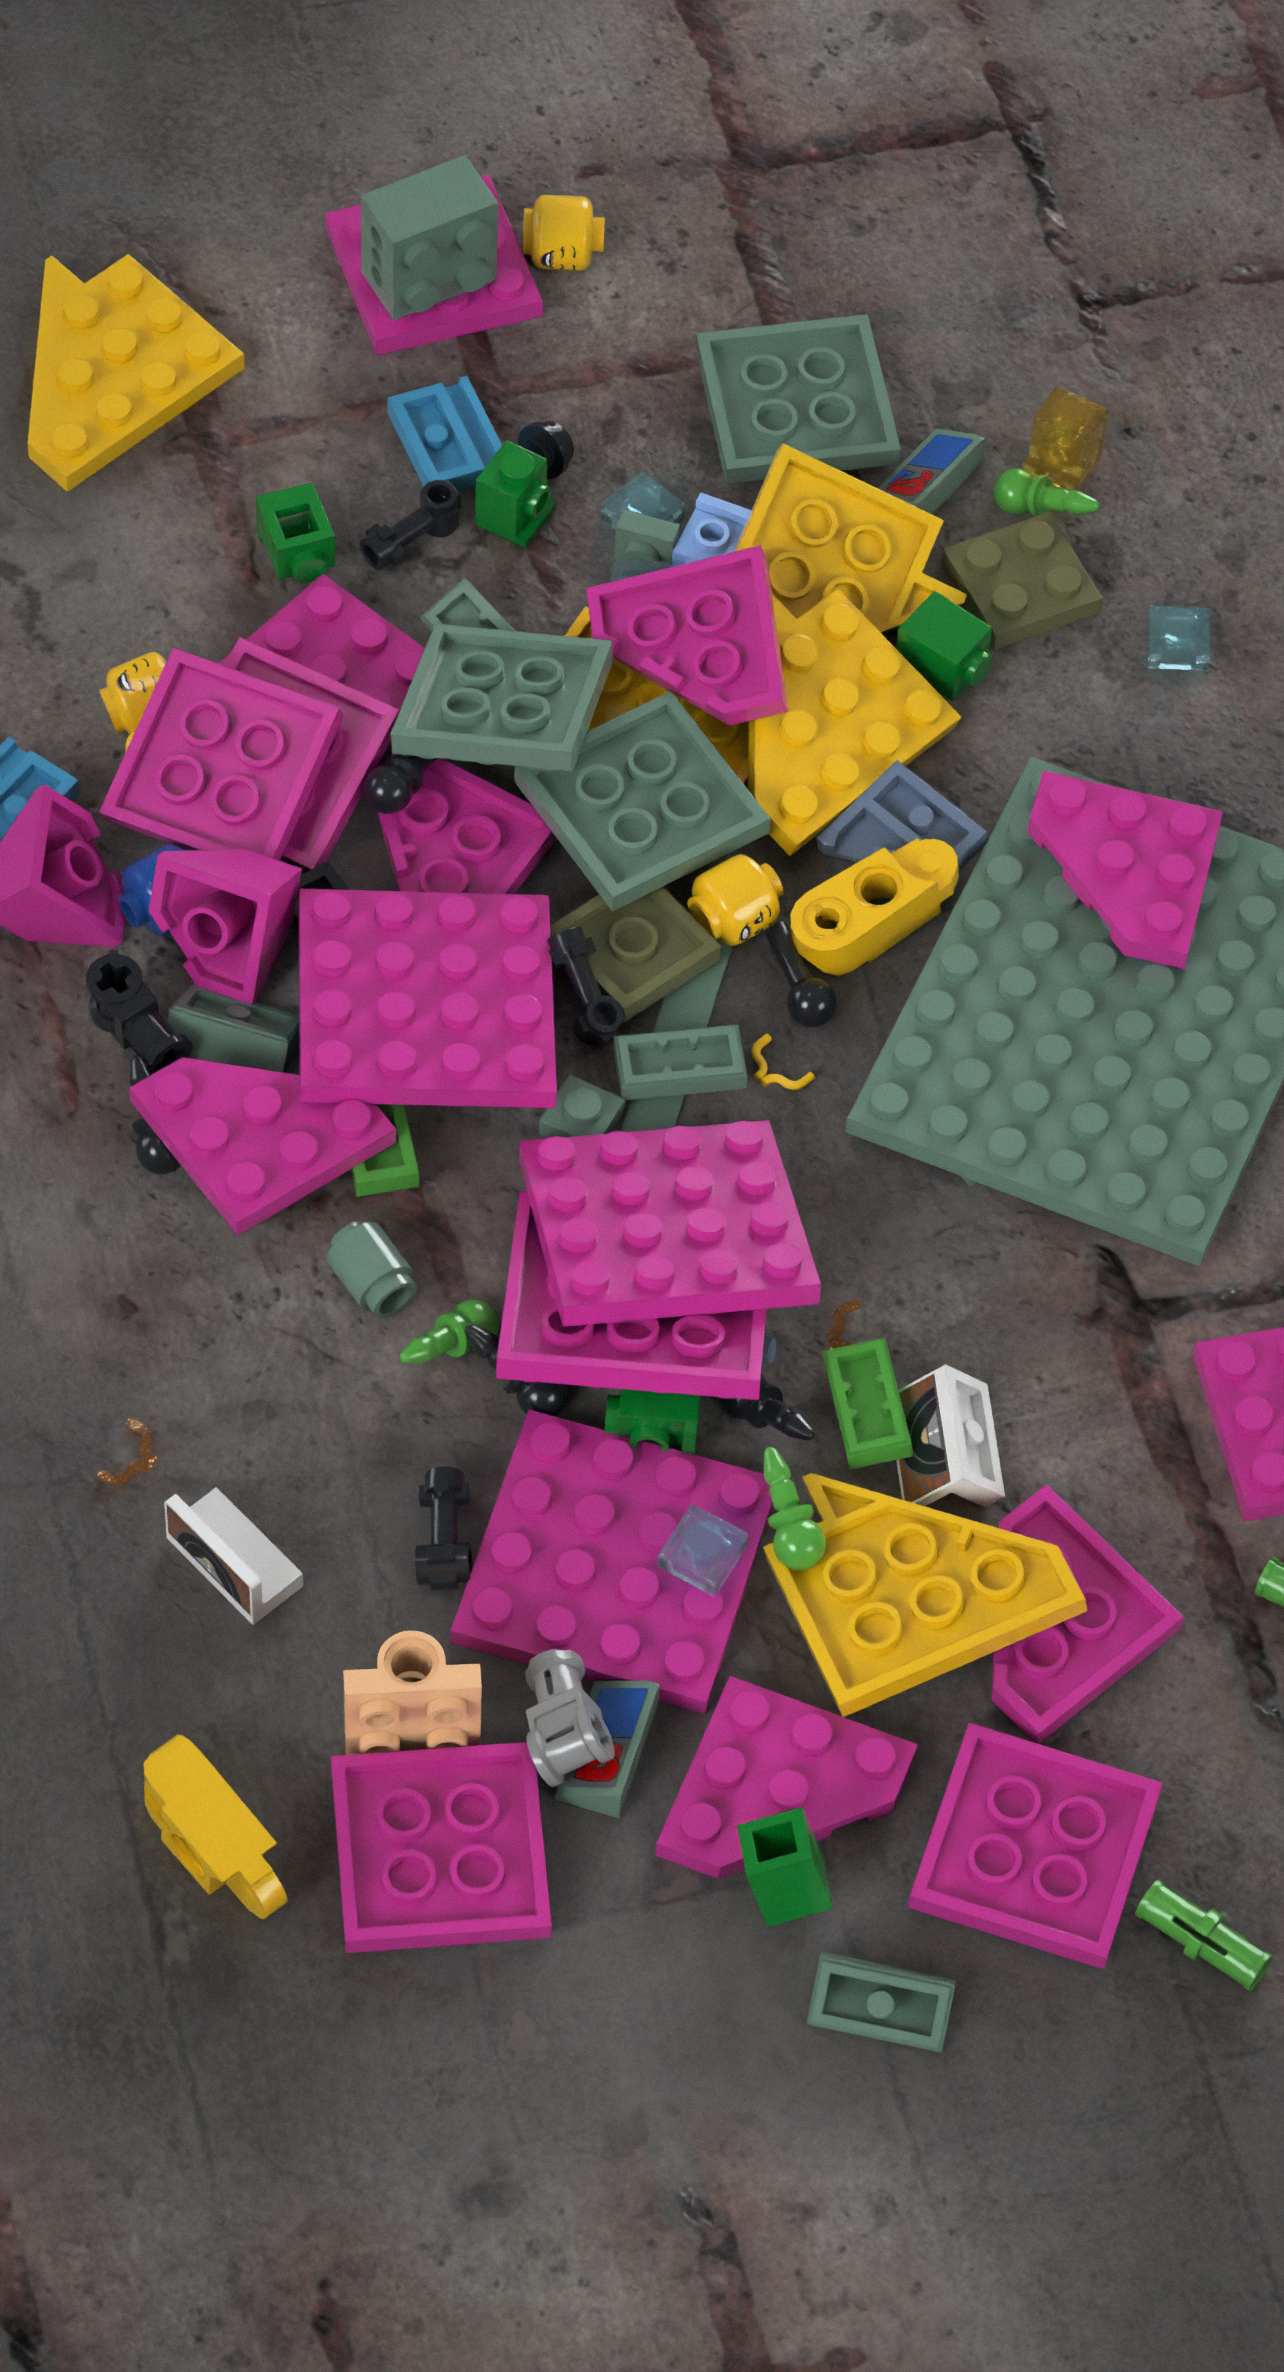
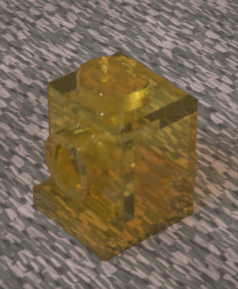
[1022,386,1108,491]

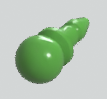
[993,468,1099,516]
[400,1299,499,1364]
[764,1447,826,1570]

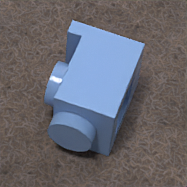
[672,492,751,567]

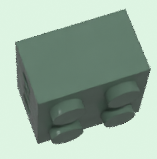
[361,155,498,321]

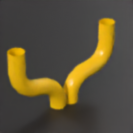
[751,1033,815,1090]

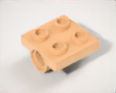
[343,1631,482,1755]

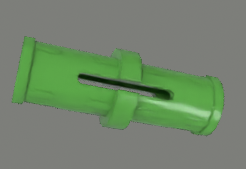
[1135,1879,1274,1991]

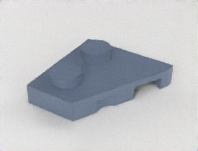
[816,760,988,871]

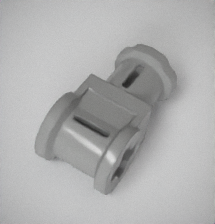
[525,1649,615,1787]

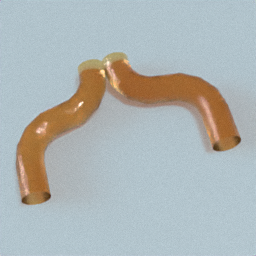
[826,1299,861,1349]
[96,1418,157,1485]

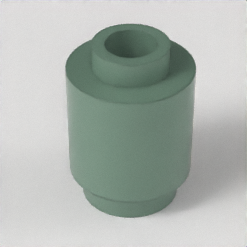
[326,1222,417,1318]

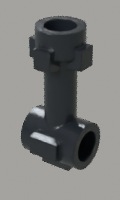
[359,480,461,571]
[547,926,625,1047]
[415,1466,473,1590]

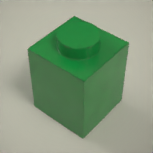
[896,591,993,701]
[737,1807,833,1927]

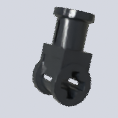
[86,954,193,1074]

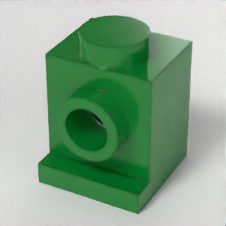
[475,440,556,548]
[256,482,335,583]
[604,1389,700,1455]

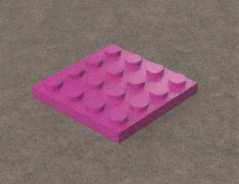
[298,889,557,1108]
[519,1120,821,1327]
[496,1191,767,1400]
[450,1410,773,1714]

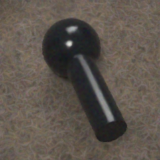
[765,922,837,1027]

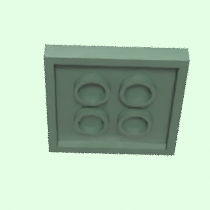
[695,314,901,484]
[390,624,613,772]
[514,691,770,912]

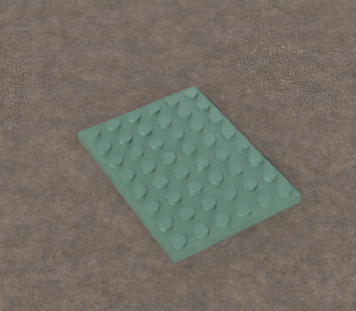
[845,757,1284,1267]

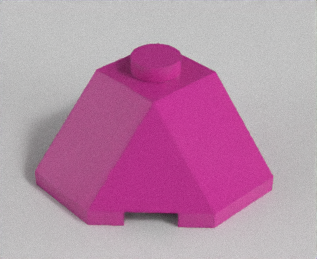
[0,784,126,947]
[149,849,302,1005]

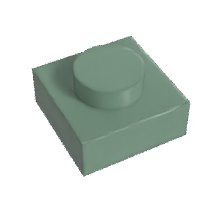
[614,510,680,574]
[539,1074,625,1138]

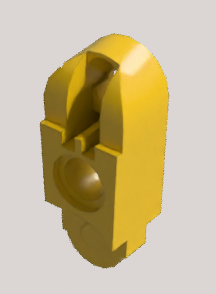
[790,838,959,976]
[143,1734,288,1919]

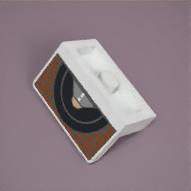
[896,1364,1005,1508]
[164,1487,303,1625]

